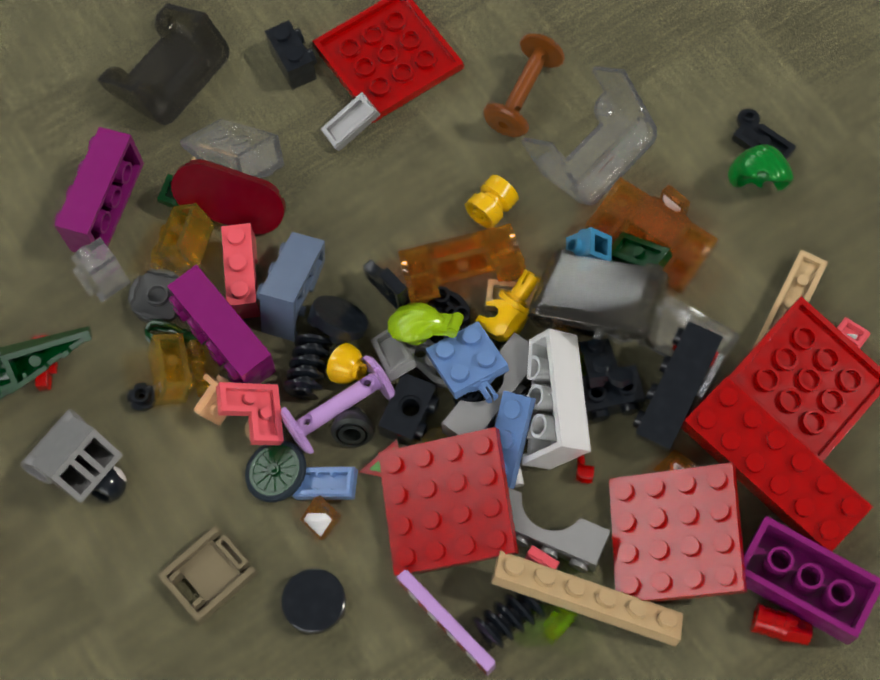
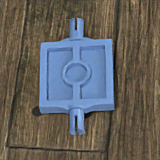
[425,321,509,403]

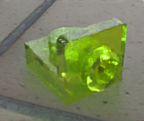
[543,606,579,646]

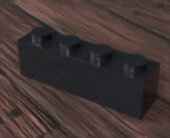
[632,321,723,452]

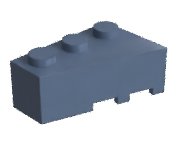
[256,232,325,341]

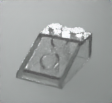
[180,119,284,179]

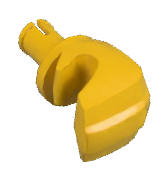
[475,269,541,342]

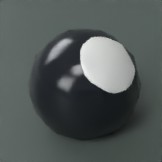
[90,466,127,503]

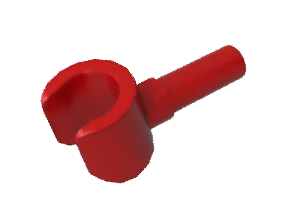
[576,455,595,484]

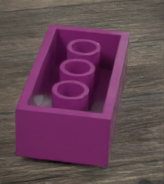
[54,127,144,260]
[167,264,276,384]
[744,516,880,645]

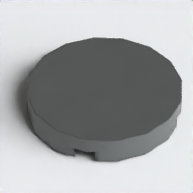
[128,268,179,323]

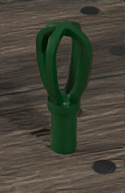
[144,319,206,346]

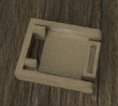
[157,526,258,625]

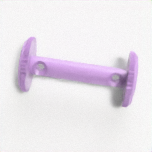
[280,355,395,454]

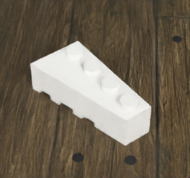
[522,328,591,470]

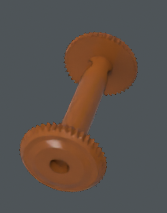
[483,33,565,137]

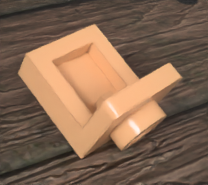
[193,373,232,426]

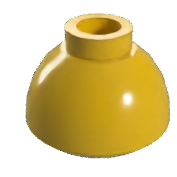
[327,343,368,384]

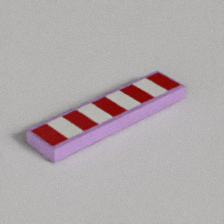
[397,570,496,676]

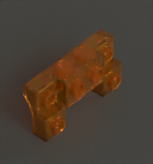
[585,177,718,295]
[397,223,526,303]

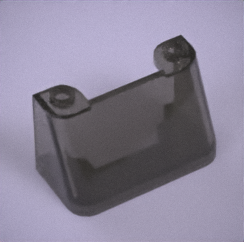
[97,3,230,125]
[527,249,670,348]

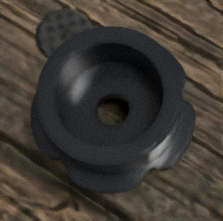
[127,382,157,411]

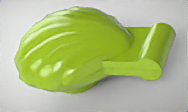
[387,302,464,345]

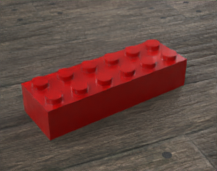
[681,376,873,551]

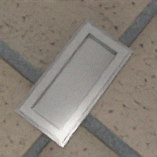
[320,92,381,151]
[371,330,418,381]

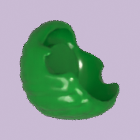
[728,144,794,191]

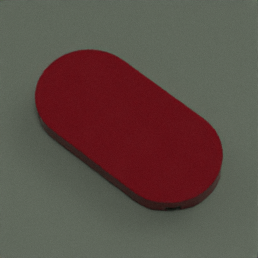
[171,159,286,234]

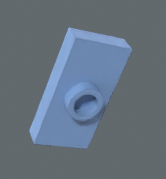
[293,467,358,500]

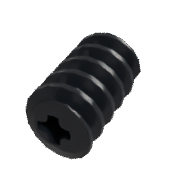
[283,334,333,401]
[472,591,546,649]

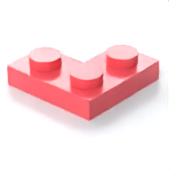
[216,382,284,446]

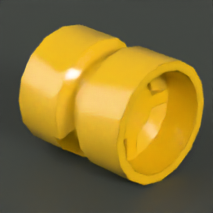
[465,174,519,229]

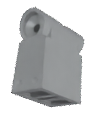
[20,408,123,503]

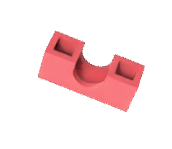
[221,223,261,319]

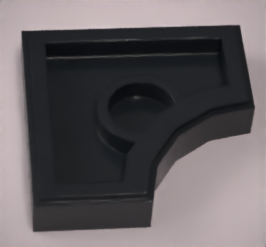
[363,259,410,310]

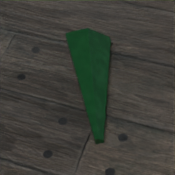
[0,326,92,400]

